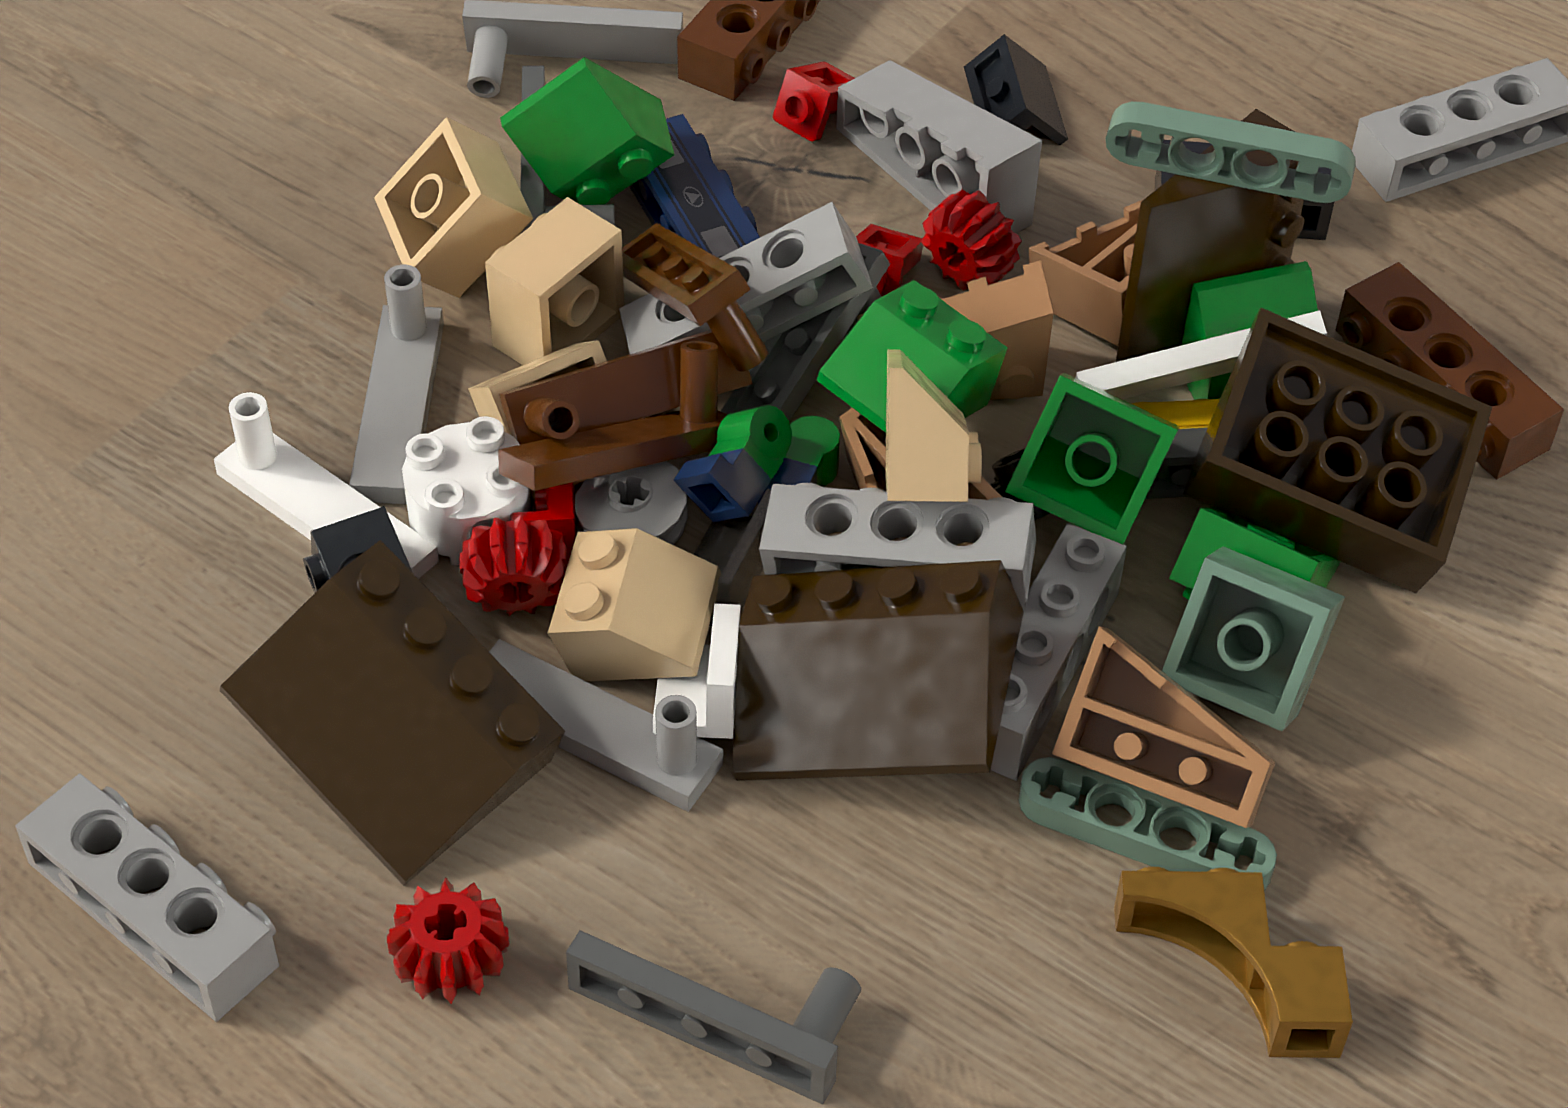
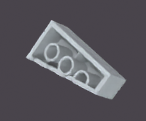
[836,60,1042,233]

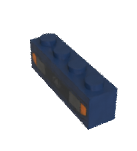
[629,114,760,258]

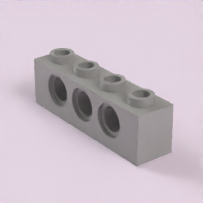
[1352,58,1568,202]
[619,202,873,354]
[759,483,1036,606]
[991,523,1127,781]
[15,773,279,1022]

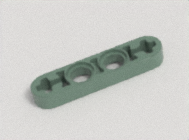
[1105,101,1356,203]
[1018,757,1277,891]

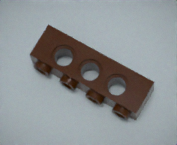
[677,0,821,101]
[1335,262,1564,480]

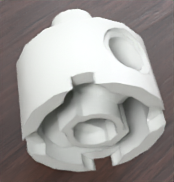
[402,416,533,566]

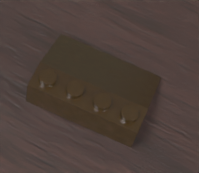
[1116,109,1304,362]
[1183,308,1492,594]
[220,540,565,886]
[732,560,1024,781]

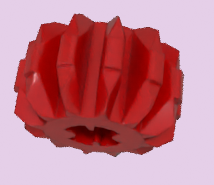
[921,189,1022,291]
[459,515,569,616]
[387,877,510,1004]

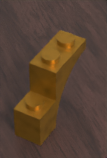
[1114,867,1353,1058]

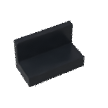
[964,34,1068,145]

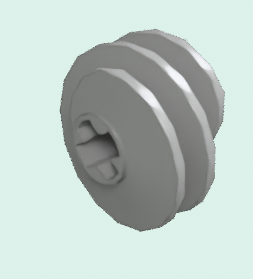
[574,461,688,545]

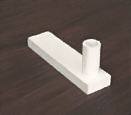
[1076,310,1327,400]
[214,392,439,579]

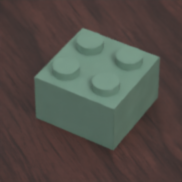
[1162,546,1345,731]

